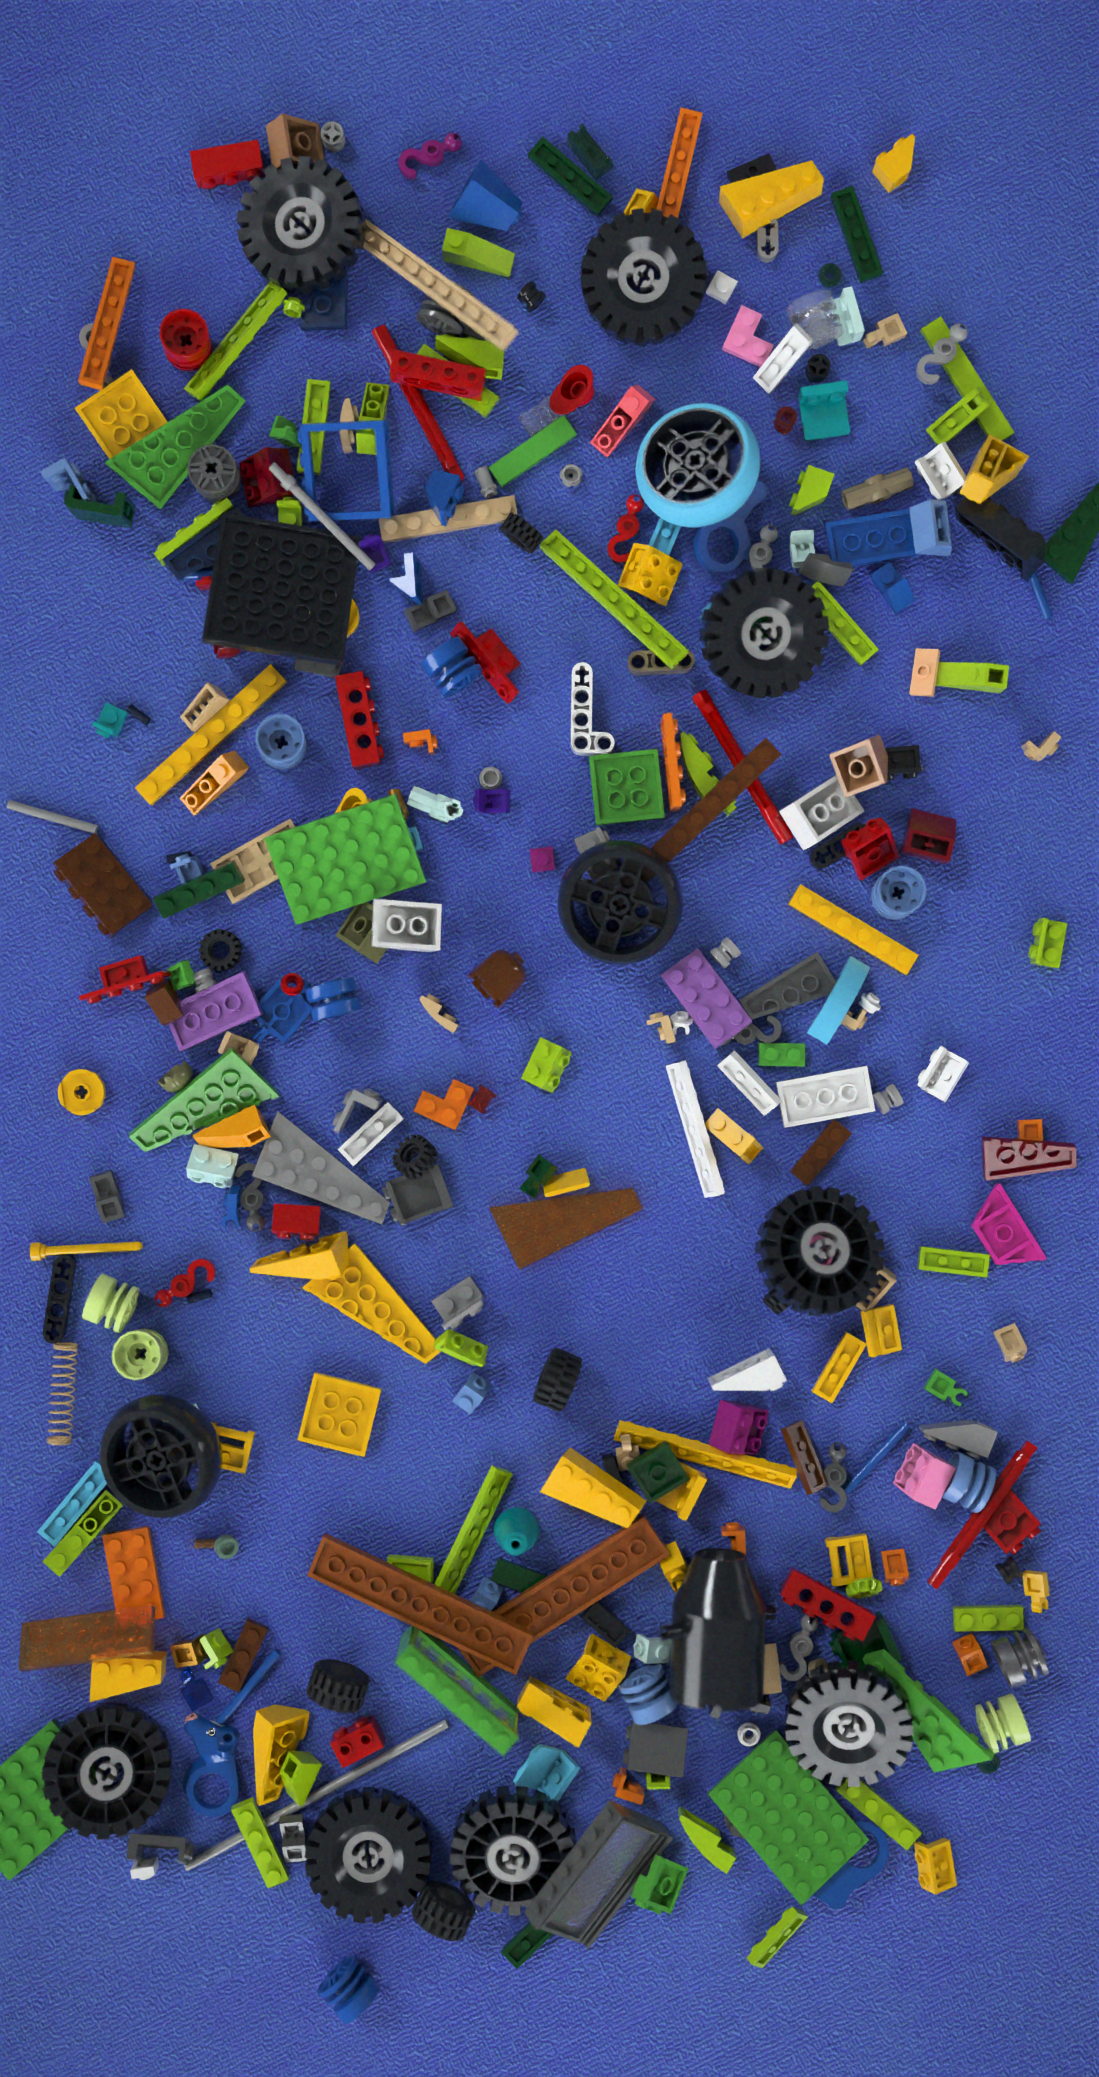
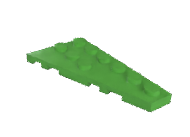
[104,385,246,509]
[129,1048,279,1152]
[863,1649,995,1772]

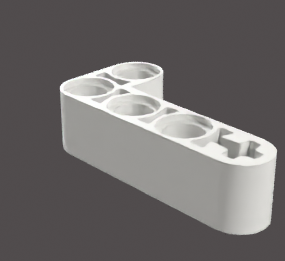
[570,662,615,756]

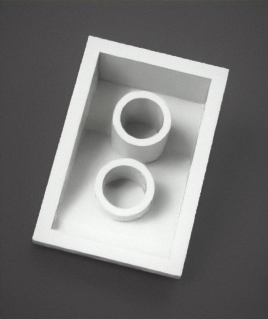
[779,775,864,850]
[372,899,442,952]
[708,1348,787,1391]

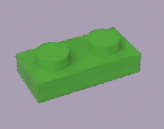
[758,1043,805,1067]

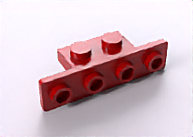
[451,621,521,704]
[79,955,171,1004]

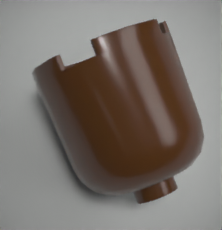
[467,950,526,1008]

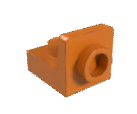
[403,729,438,755]
[721,1522,746,1554]
[880,1549,909,1586]
[952,1633,988,1677]
[612,1767,644,1805]

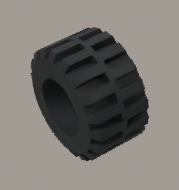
[533,1347,582,1412]
[306,1659,370,1713]
[411,1881,476,1941]

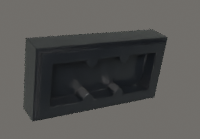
[726,153,776,183]
[581,1601,630,1648]

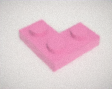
[722,305,774,368]

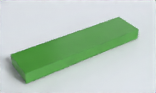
[488,415,577,488]

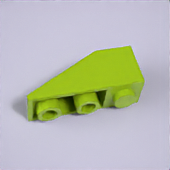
[435,334,505,380]
[356,382,389,455]
[935,662,1009,693]

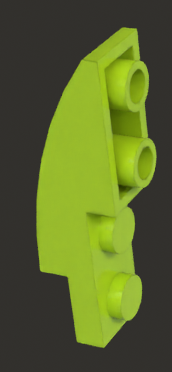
[679,731,737,816]
[42,1490,123,1577]

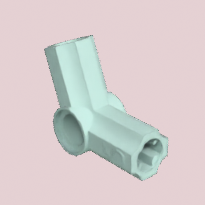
[407,786,463,823]

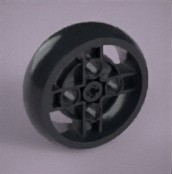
[558,840,683,965]
[100,1395,222,1518]

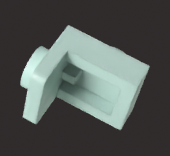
[789,530,815,568]
[634,1634,671,1664]

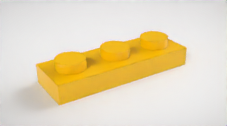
[811,1331,867,1403]

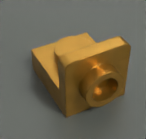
[170,1634,209,1668]

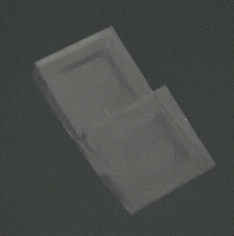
[519,394,567,437]

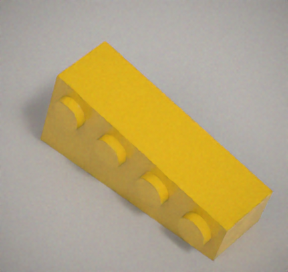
[540,1447,646,1528]

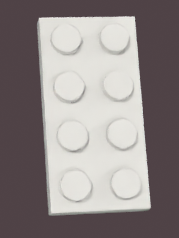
[775,1066,875,1128]

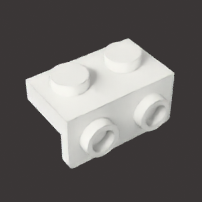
[915,442,967,500]
[918,1046,969,1102]

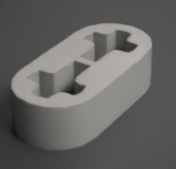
[756,219,778,263]

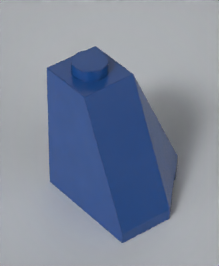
[449,159,523,231]

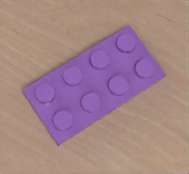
[661,948,752,1049]
[168,972,263,1052]

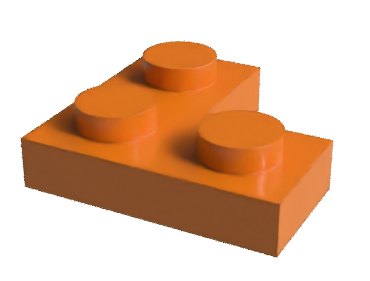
[414,1079,474,1130]

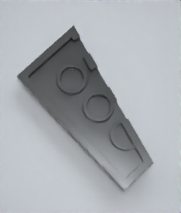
[738,952,836,1020]

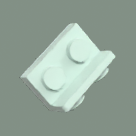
[826,286,865,346]

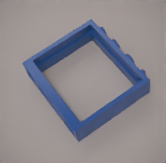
[298,420,395,521]

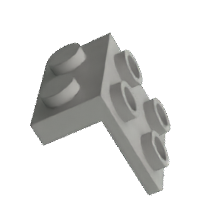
[332,1087,383,1133]

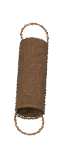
[187,1539,217,1549]

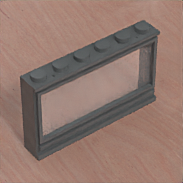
[524,1800,673,1948]

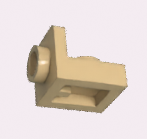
[841,1009,867,1031]
[646,1012,676,1044]
[993,1323,1027,1362]

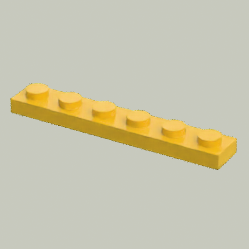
[788,884,919,975]

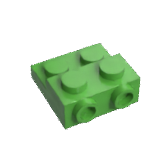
[631,1854,689,1915]

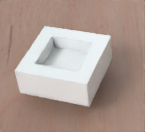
[706,270,738,305]
[130,1857,159,1880]

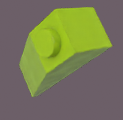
[442,228,515,278]

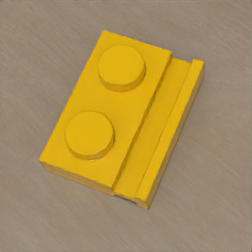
[860,1304,902,1358]

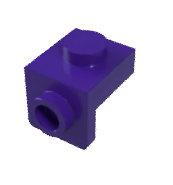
[358,534,391,574]
[473,788,510,814]

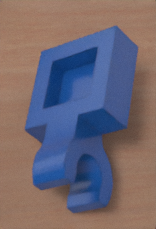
[222,1186,241,1228]

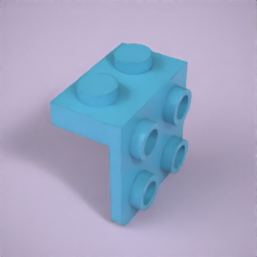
[513,1744,581,1803]

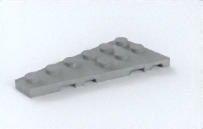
[252,1111,390,1225]

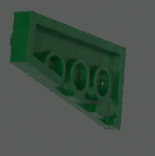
[1045,483,1099,585]

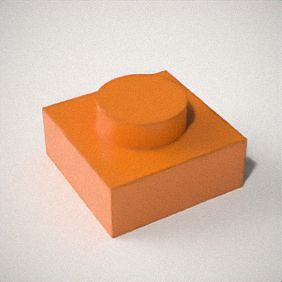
[1017,1119,1043,1141]

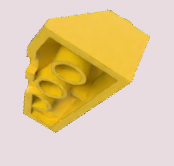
[249,1231,348,1280]

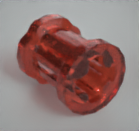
[774,406,797,434]
[468,1084,497,1115]

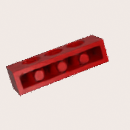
[390,349,486,401]
[335,671,384,770]
[779,1567,876,1641]

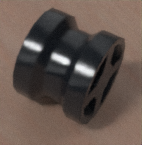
[517,281,546,312]
[805,354,831,383]
[995,1556,1023,1585]

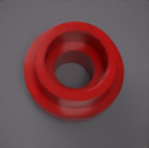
[280,973,304,996]

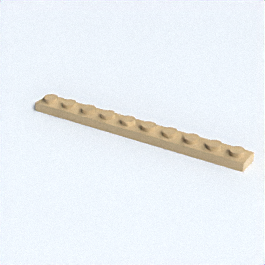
[361,219,518,352]

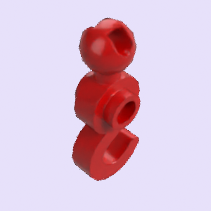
[607,494,644,563]
[155,1258,216,1307]

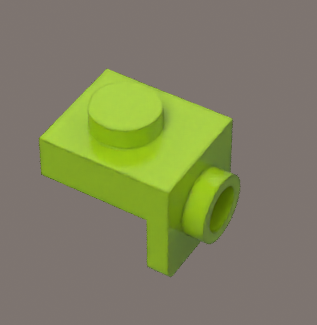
[199,1628,234,1670]

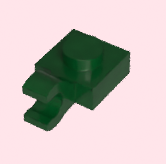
[520,1154,557,1198]

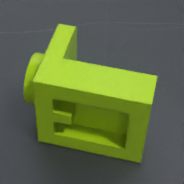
[277,497,303,526]

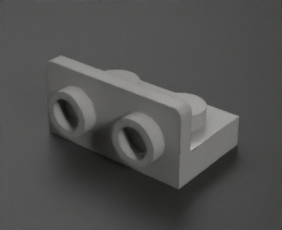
[574,827,620,881]

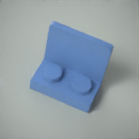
[40,458,98,502]

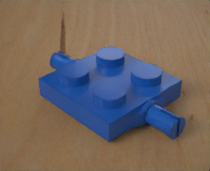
[253,978,313,1043]

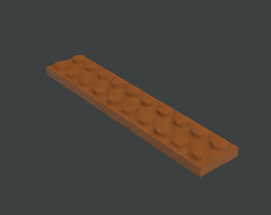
[457,1514,670,1677]
[307,1533,535,1675]

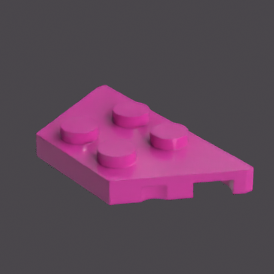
[971,1183,1047,1265]

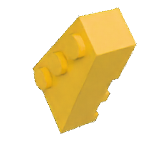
[960,434,1030,504]
[90,1648,167,1702]
[517,1676,591,1748]

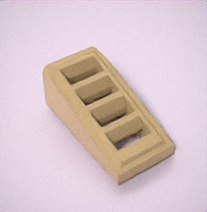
[180,682,229,732]
[856,1265,897,1311]

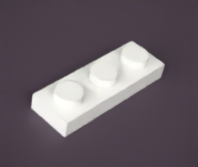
[753,324,814,394]
[717,1050,782,1116]
[338,1102,404,1166]

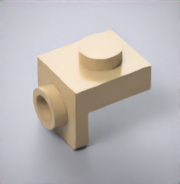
[1021,731,1061,761]
[218,1031,259,1065]

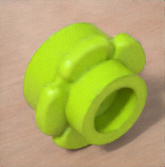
[282,297,305,318]

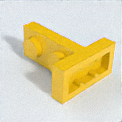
[705,1108,763,1165]

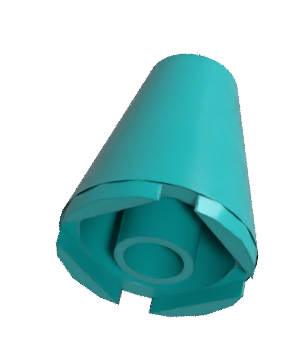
[494,1507,539,1555]

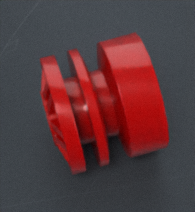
[159,309,212,371]

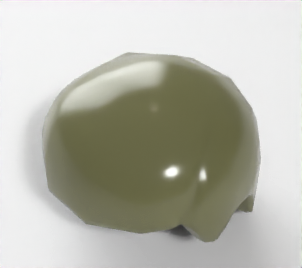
[157,1061,193,1093]

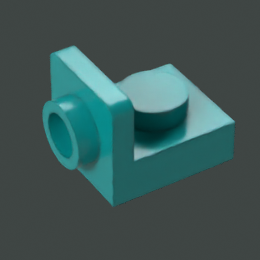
[92,702,129,739]

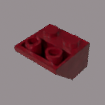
[239,447,295,508]
[900,808,956,864]

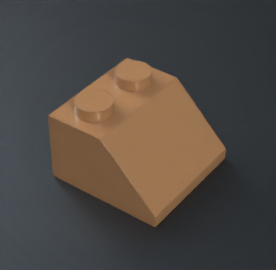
[266,113,324,170]
[829,735,888,798]

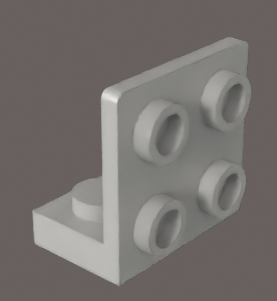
[431,1275,485,1330]

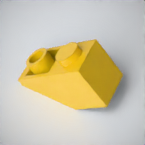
[872,134,915,193]
[659,1541,688,1594]

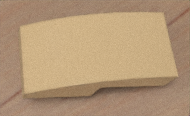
[340,398,359,454]
[420,994,459,1033]
[764,1643,782,1695]

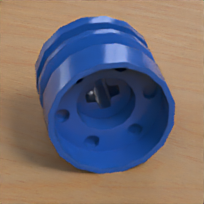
[421,636,483,698]
[317,1955,380,2024]

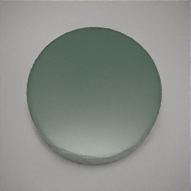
[214,1534,239,1559]

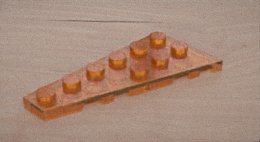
[489,1188,643,1269]

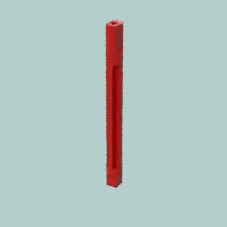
[372,324,465,482]
[692,689,794,845]
[926,1440,1038,1590]

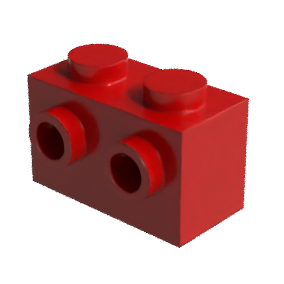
[272,1203,321,1241]
[330,1715,386,1768]

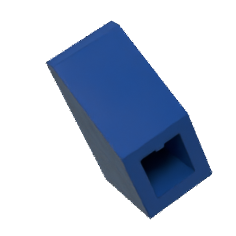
[426,470,464,526]

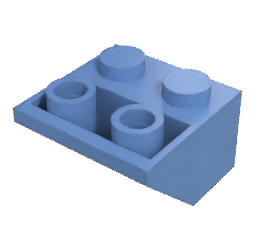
[909,499,952,556]

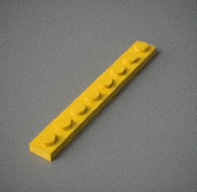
[135,664,287,806]
[613,1420,797,1489]

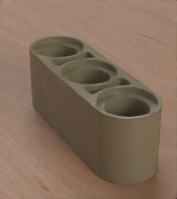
[627,649,695,676]

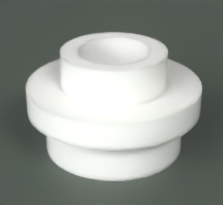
[859,993,881,1014]
[737,1722,761,1746]

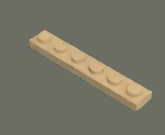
[378,495,518,543]

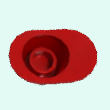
[549,365,594,415]

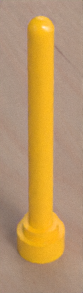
[30,1241,143,1261]

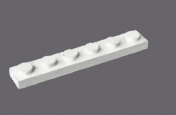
[666,1060,725,1198]

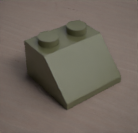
[335,902,387,964]

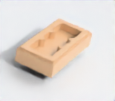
[909,648,940,697]

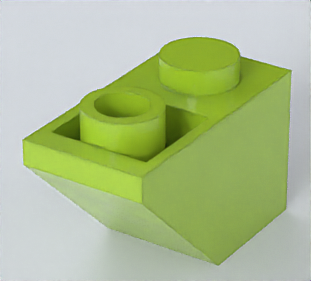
[789,465,834,516]
[280,1751,322,1806]

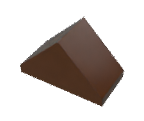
[144,977,184,1026]

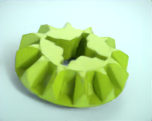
[845,1578,883,1599]

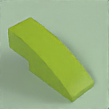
[678,1806,736,1874]

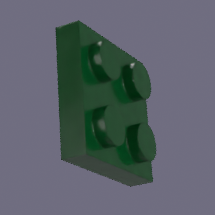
[626,1440,689,1503]

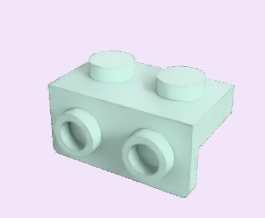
[186,1144,239,1188]

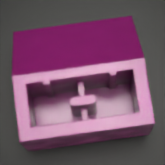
[709,1400,769,1455]

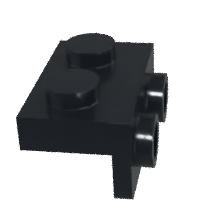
[885,745,923,780]

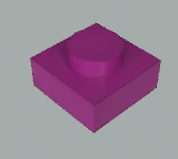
[530,847,555,873]

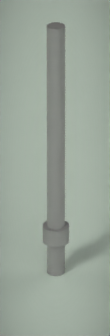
[269,462,376,571]

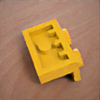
[914,1838,957,1895]

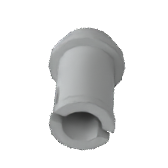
[474,466,498,498]

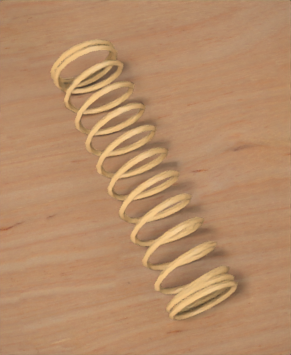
[46,1342,79,1445]

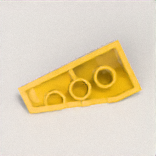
[253,1704,310,1806]

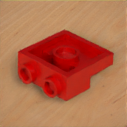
[841,817,900,881]
[983,1489,1041,1555]

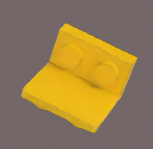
[617,543,683,606]
[655,1460,707,1521]
[566,1634,631,1701]

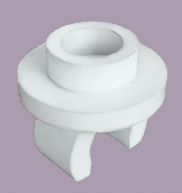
[670,1011,693,1035]

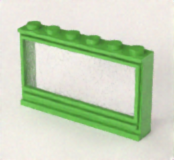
[394,1625,519,1756]

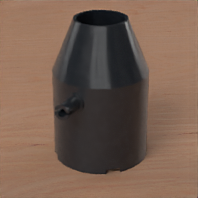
[659,1548,776,1711]

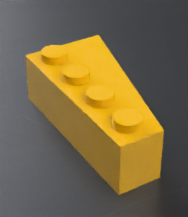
[719,160,824,238]

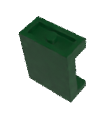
[64,484,135,528]
[829,1611,902,1671]

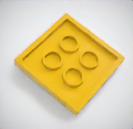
[75,369,168,459]
[297,1372,382,1457]

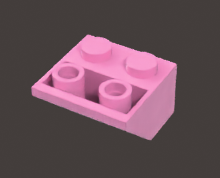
[893,1443,956,1510]

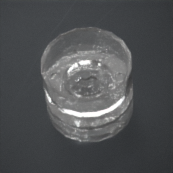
[786,290,844,350]

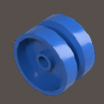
[305,977,362,1022]

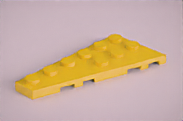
[302,1243,441,1364]

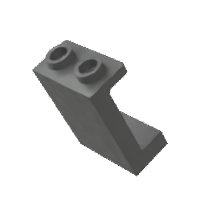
[382,1163,453,1226]
[623,1721,688,1778]
[126,1833,195,1865]

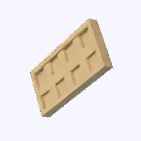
[210,818,296,904]

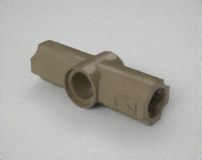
[841,467,914,511]

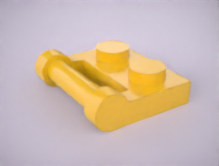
[211,1422,255,1474]
[825,1533,873,1586]

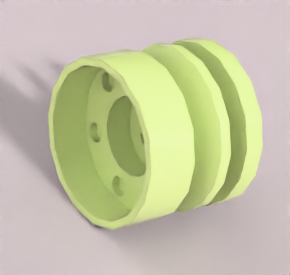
[82,1273,140,1333]
[112,1328,169,1380]
[974,1693,1031,1753]

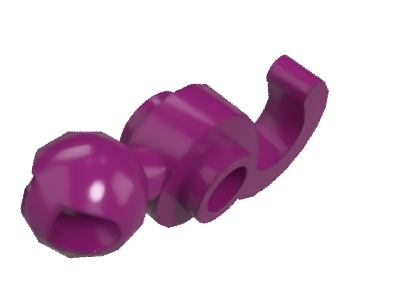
[398,132,462,180]

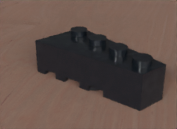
[955,497,1045,581]

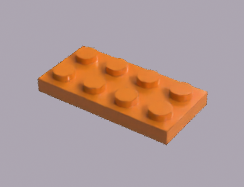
[660,713,686,812]
[102,1525,166,1626]

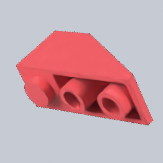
[590,384,656,458]

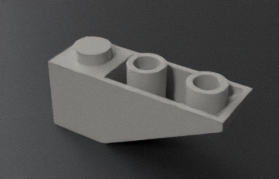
[919,1419,998,1459]

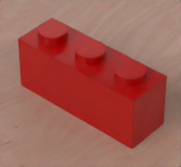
[190,140,266,189]

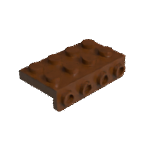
[53,833,153,939]

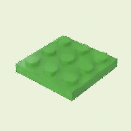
[589,749,665,826]

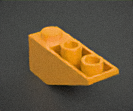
[180,750,249,816]
[193,1105,271,1148]

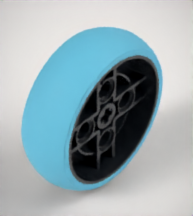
[636,403,760,527]

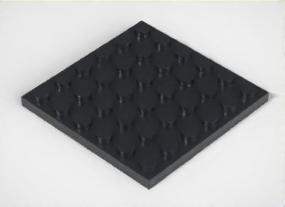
[202,512,361,666]

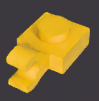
[1022,1570,1050,1613]

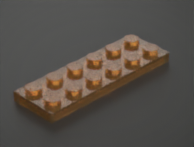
[19,1605,155,1672]

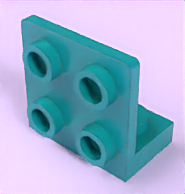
[798,380,850,441]

